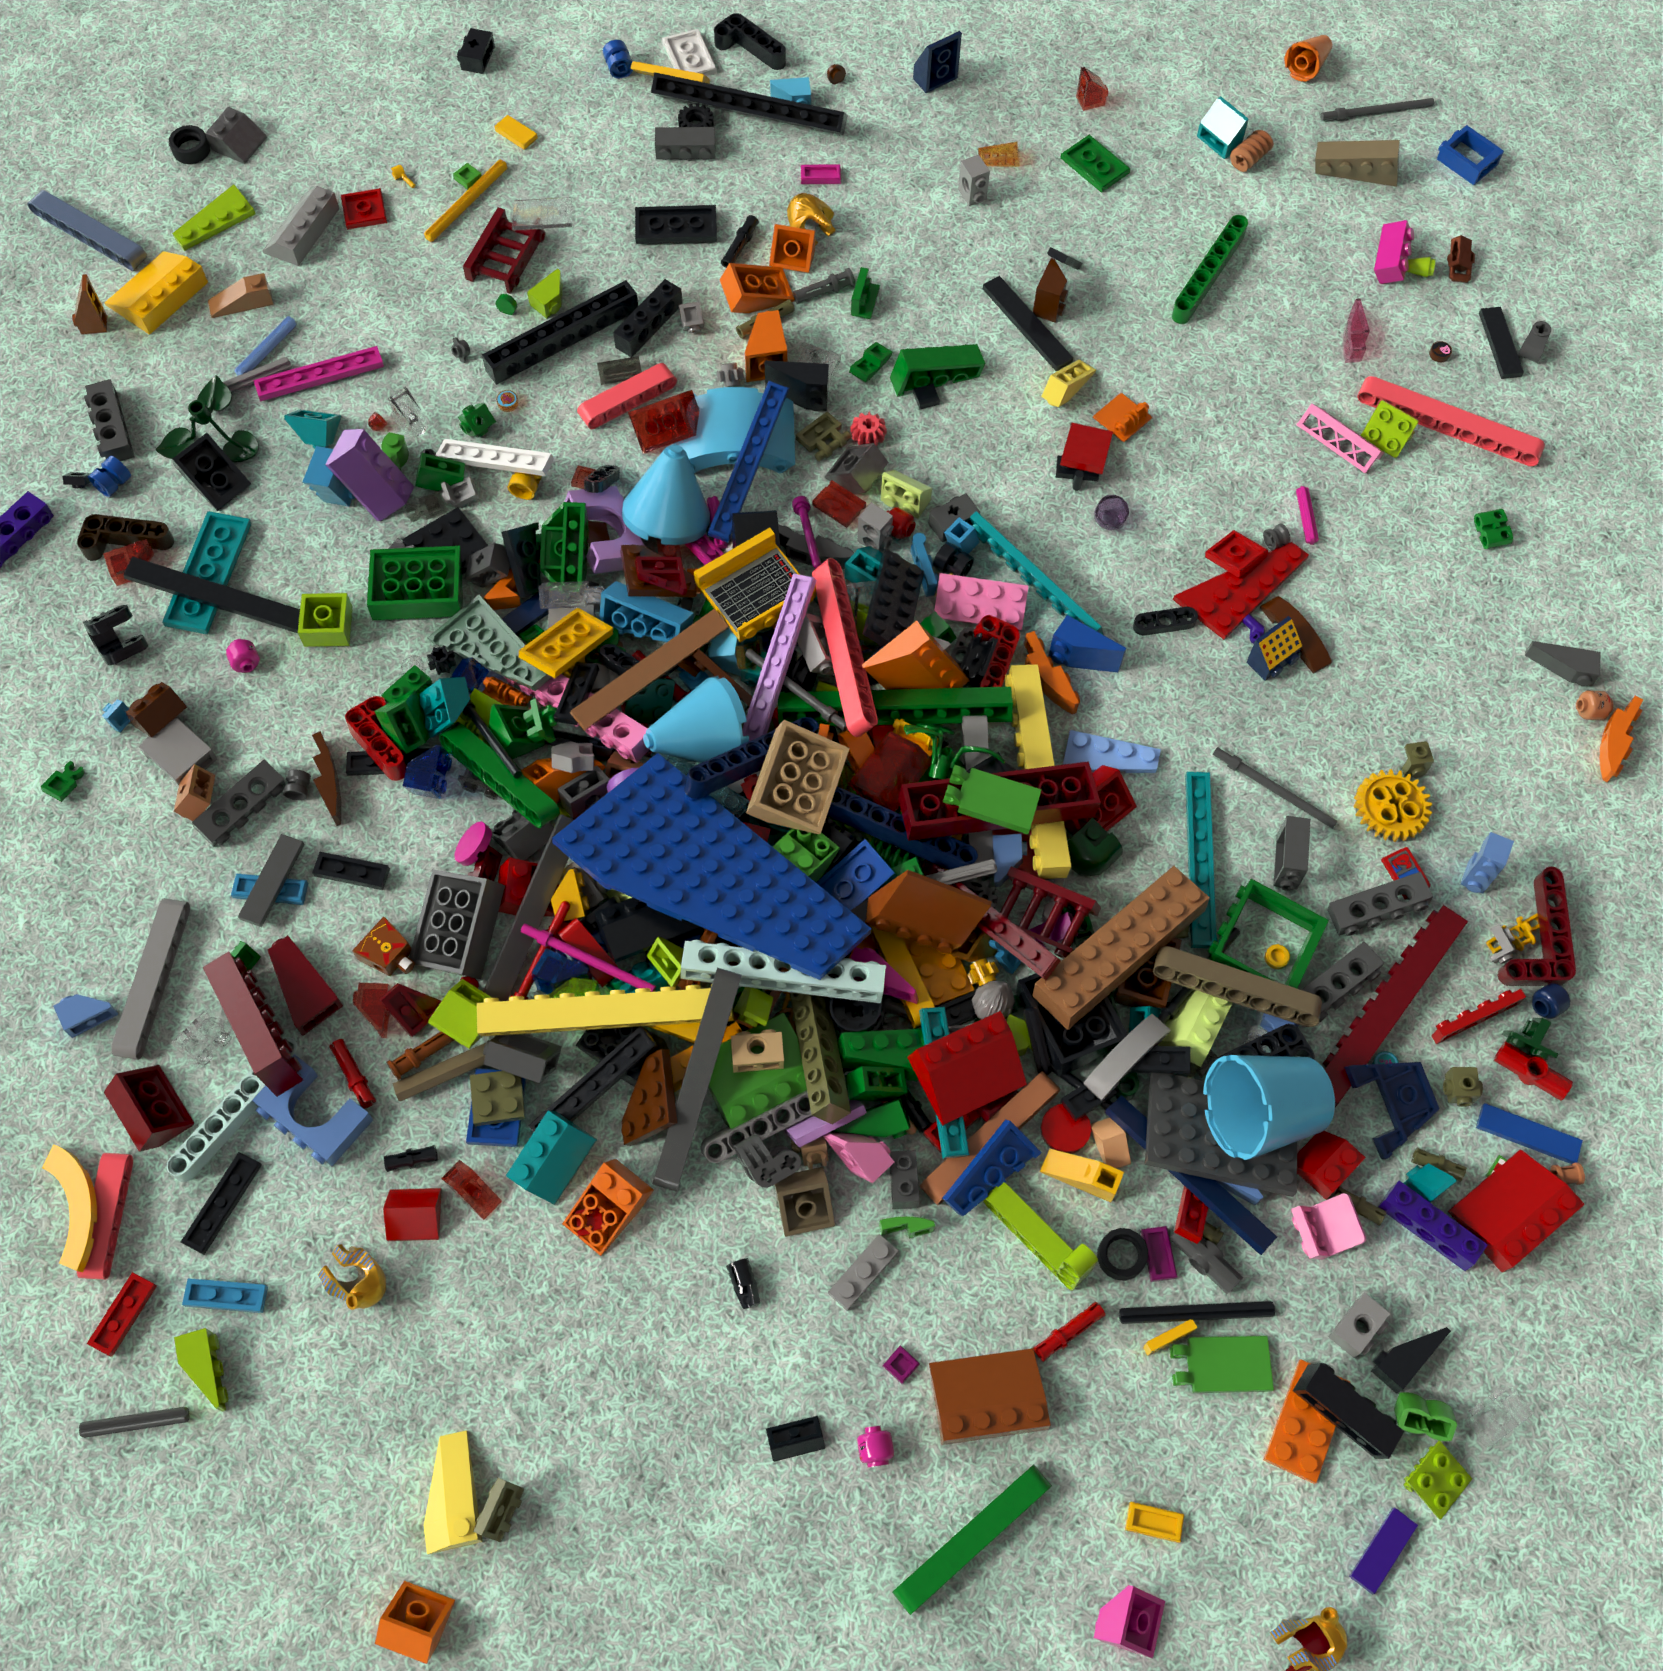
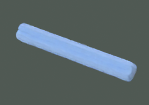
[234,316,296,376]

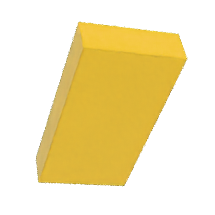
[494,115,538,150]
[1143,1319,1197,1356]
[1125,1502,1184,1543]

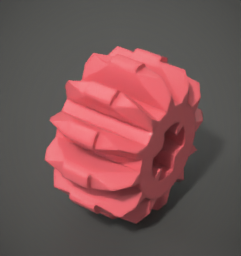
[850,411,887,446]

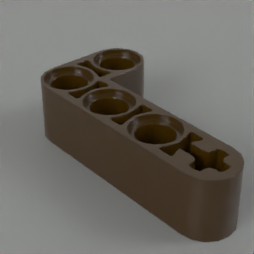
[77,514,174,561]

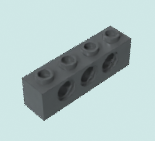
[84,379,135,461]
[192,759,285,847]
[1327,871,1433,936]
[1302,941,1384,1023]

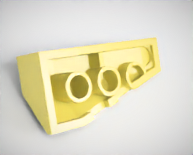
[424,1430,483,1555]

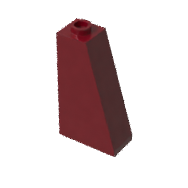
[268,935,343,1036]

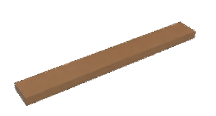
[570,609,729,731]

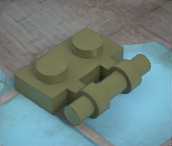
[796,411,852,462]
[473,1477,524,1542]

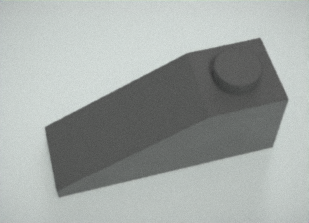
[1525,641,1601,686]

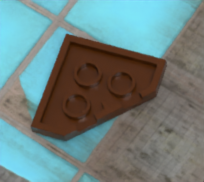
[620,544,697,597]
[621,1049,677,1146]

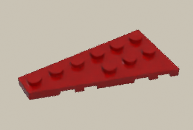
[1173,542,1309,640]

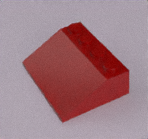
[907,1011,1027,1126]
[1448,1149,1585,1272]

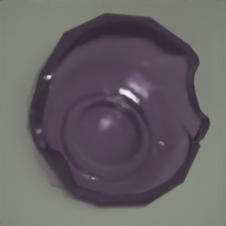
[1094,495,1129,531]

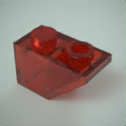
[103,539,154,586]

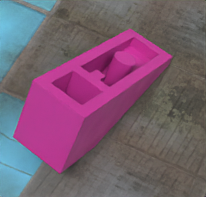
[850,947,918,1004]

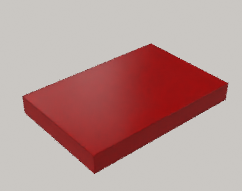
[1060,422,1113,474]

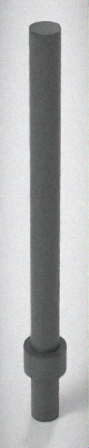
[1320,98,1434,121]
[745,649,848,731]
[1213,747,1338,829]

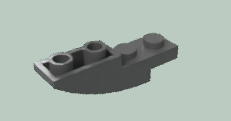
[778,524,854,569]

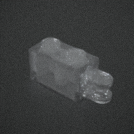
[539,581,605,609]

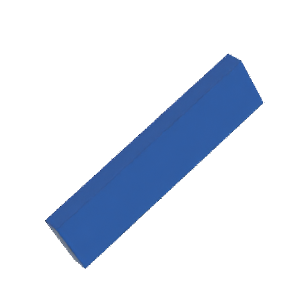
[1476,1103,1583,1164]

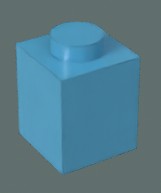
[944,517,980,554]

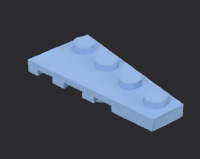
[1063,730,1161,773]

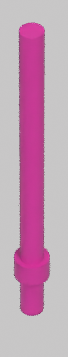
[521,923,656,992]

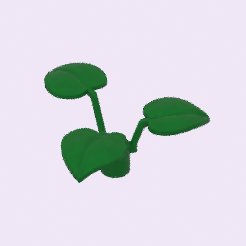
[904,723,1005,779]

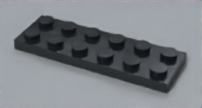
[862,549,924,647]

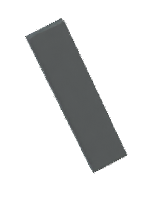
[238,834,305,927]

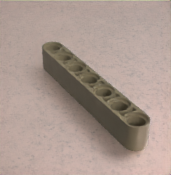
[1153,946,1322,1027]

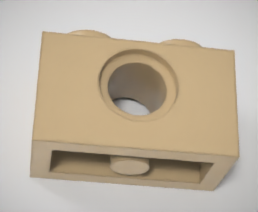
[731,1029,784,1073]

